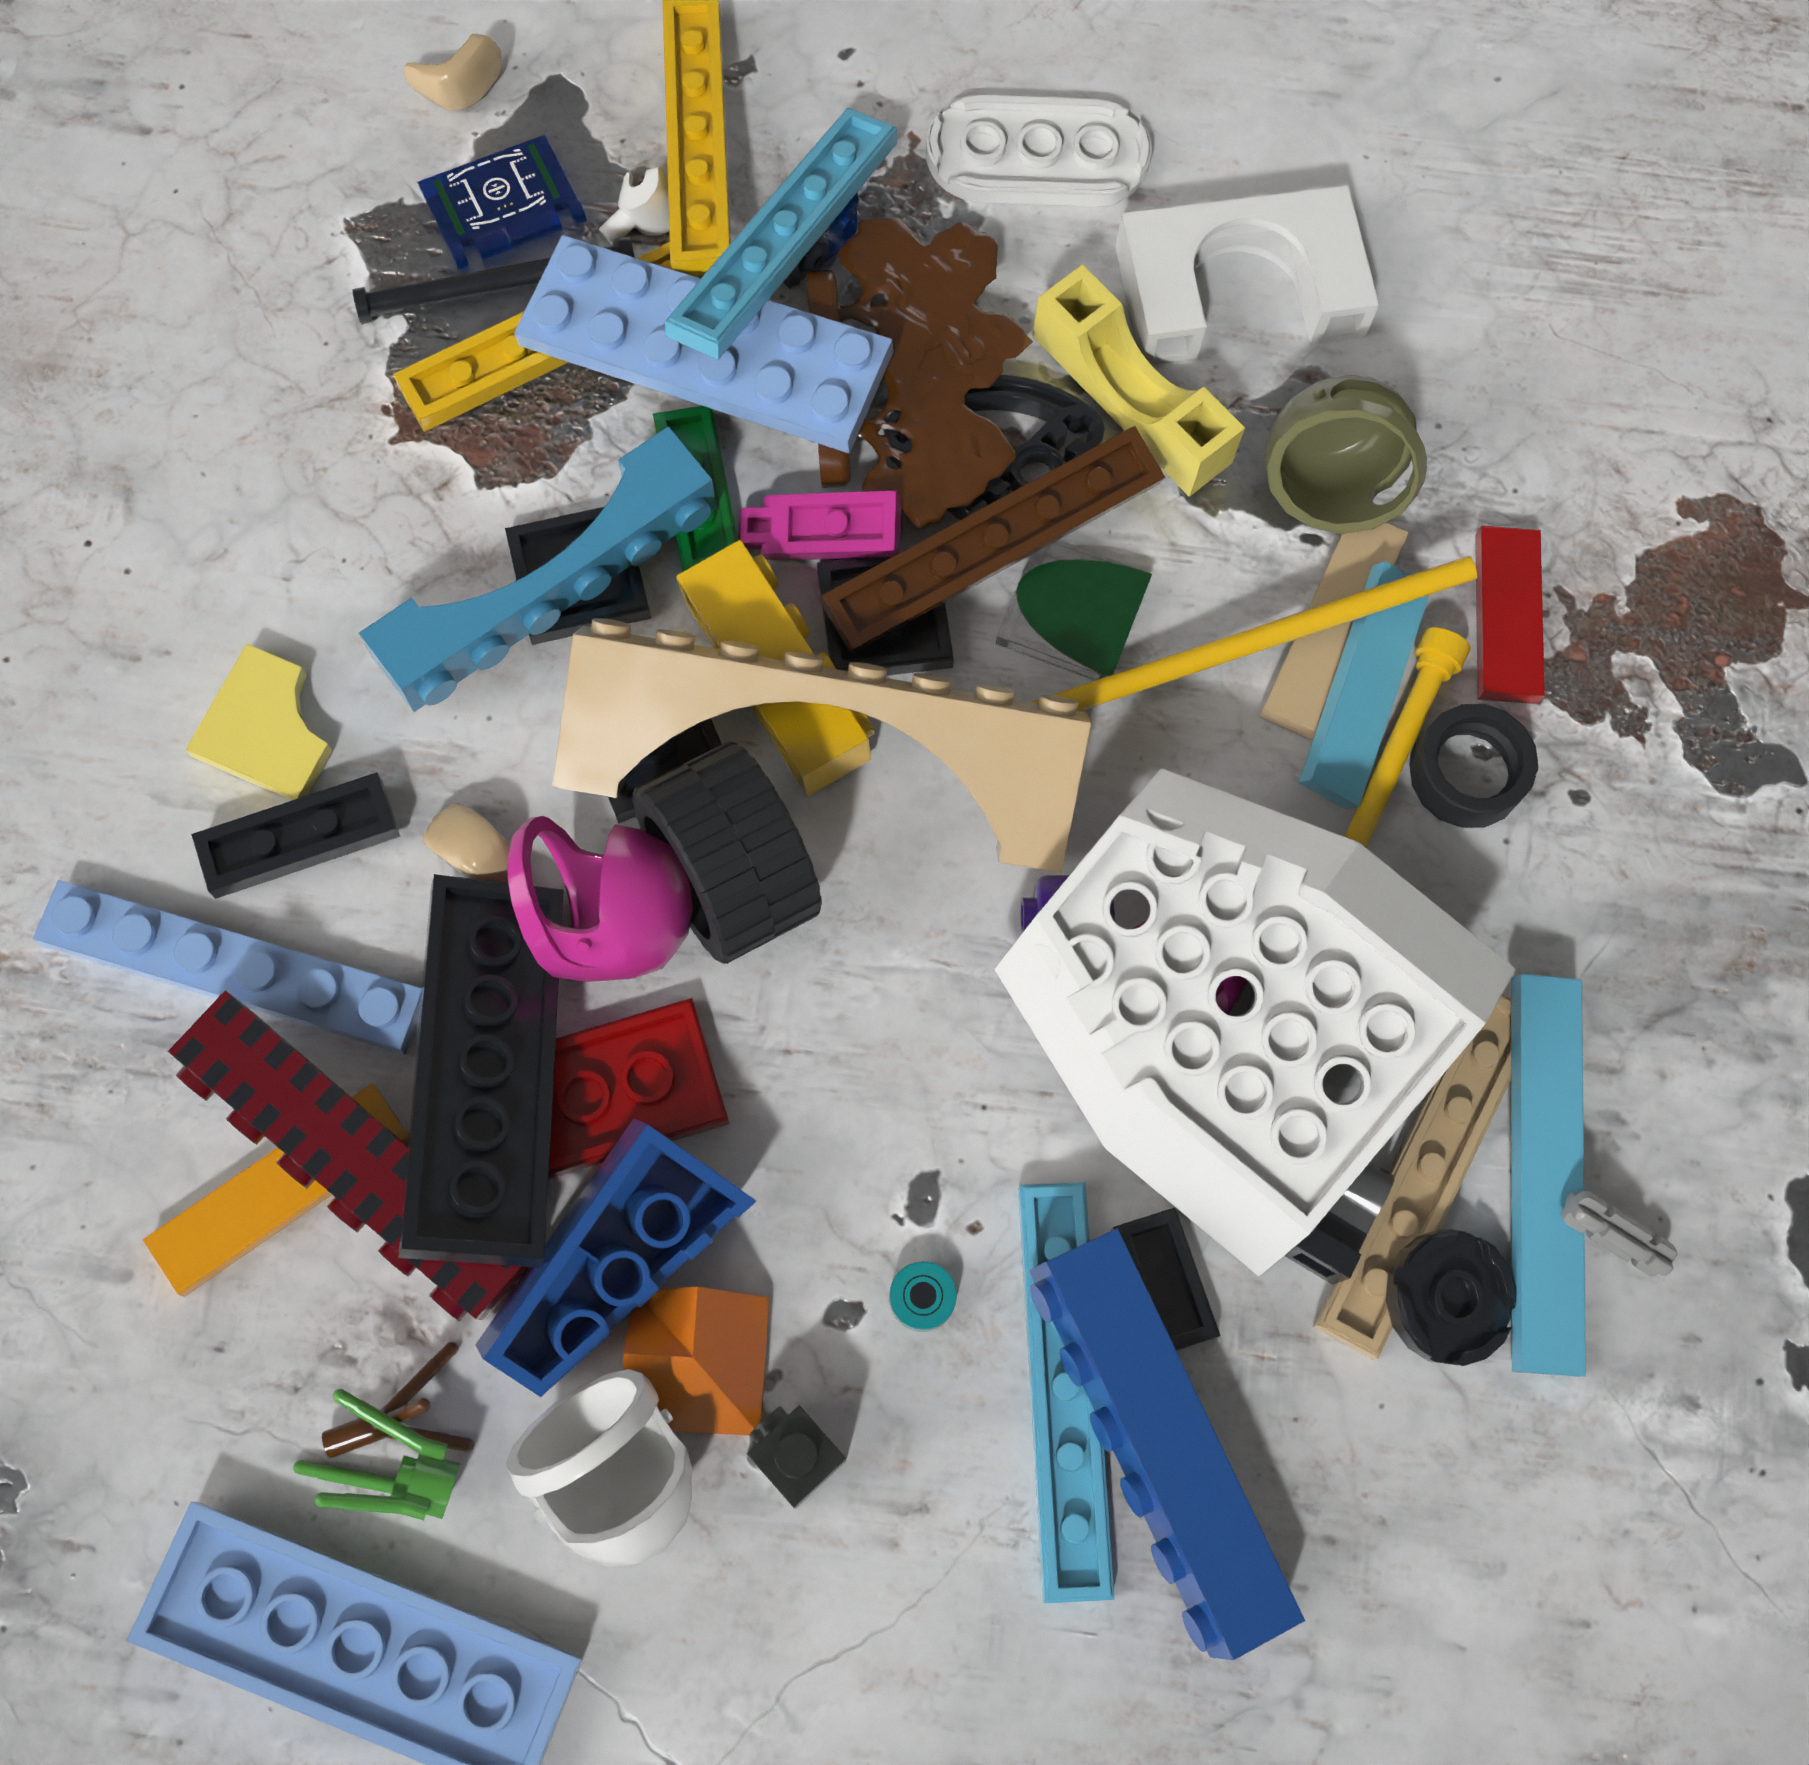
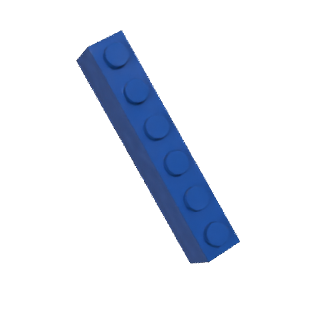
[1029,1228,1305,1660]

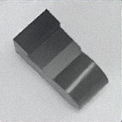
[1284,1161,1394,1285]

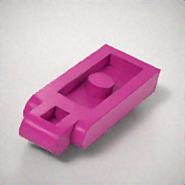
[739,491,902,560]

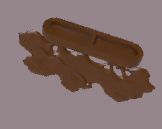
[806,218,1033,529]

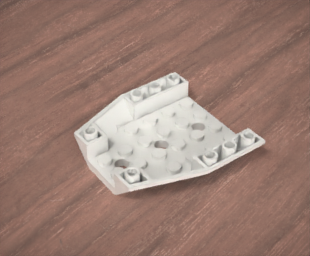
[994,768,1516,1276]

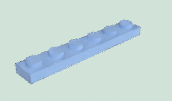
[32,880,422,1055]

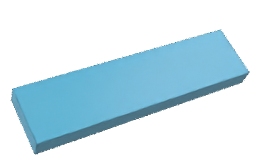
[1298,561,1429,809]

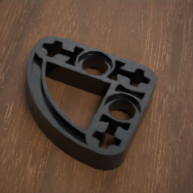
[884,375,1105,520]

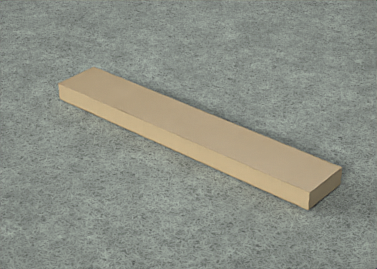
[1313,994,1511,1360]

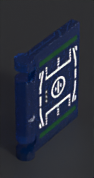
[417,134,587,270]

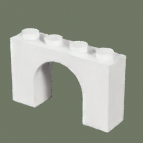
[1115,185,1379,365]

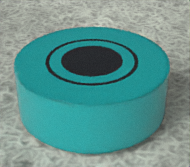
[889,1261,957,1332]

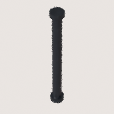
[352,236,635,325]

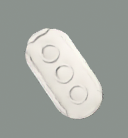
[926,94,1152,207]

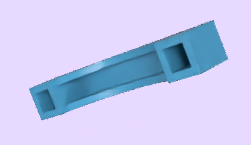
[359,426,716,712]

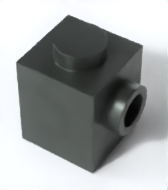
[747,1405,846,1509]

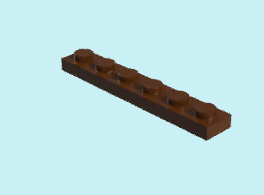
[820,426,1166,654]

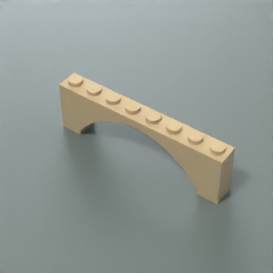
[552,618,1091,873]

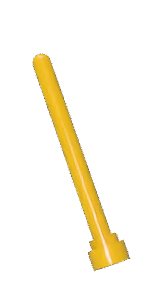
[1344,627,1471,848]

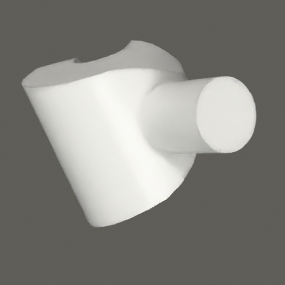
[598,167,669,245]

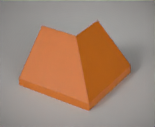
[623,1286,770,1436]

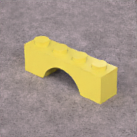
[1032,264,1245,497]

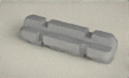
[1561,1191,1678,1276]

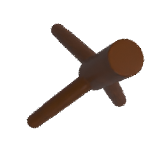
[322,1342,475,1458]

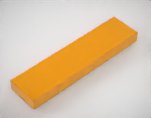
[142,1083,409,1297]

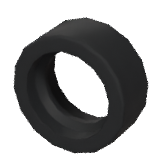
[1409,704,1539,828]

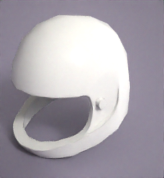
[506,1369,692,1567]

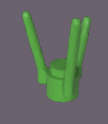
[293,1389,460,1520]

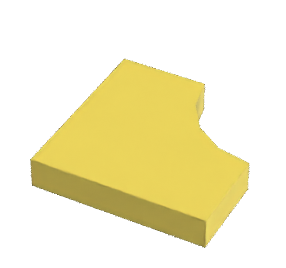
[186,643,333,800]

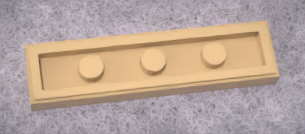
[1259,523,1409,740]

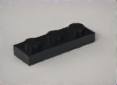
[191,772,401,899]

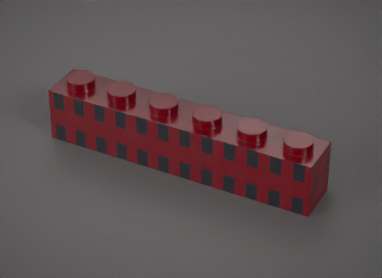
[167,990,529,1321]

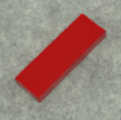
[1475,526,1545,704]

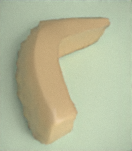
[404,33,503,111]
[423,803,510,883]

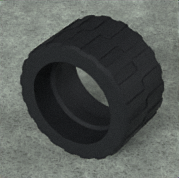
[632,741,822,964]

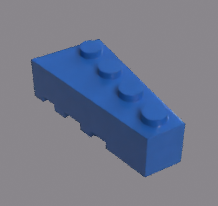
[475,1119,757,1397]

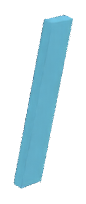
[665,107,897,360]
[1511,974,1586,1377]
[1018,1182,1115,1603]

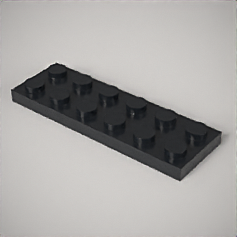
[398,874,564,1268]

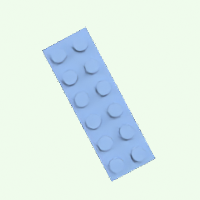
[514,235,894,453]
[127,1501,583,1765]

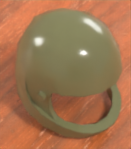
[1264,375,1427,534]

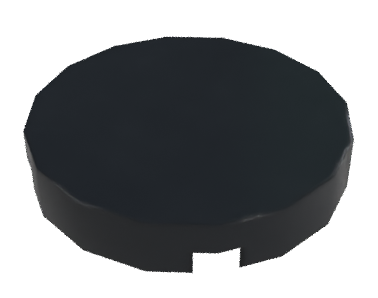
[1386,1229,1516,1366]

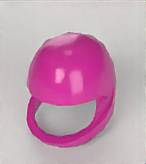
[508,816,693,982]

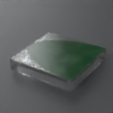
[995,540,1152,681]

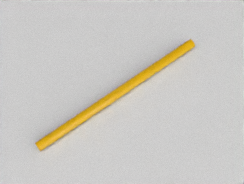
[1030,556,1477,711]

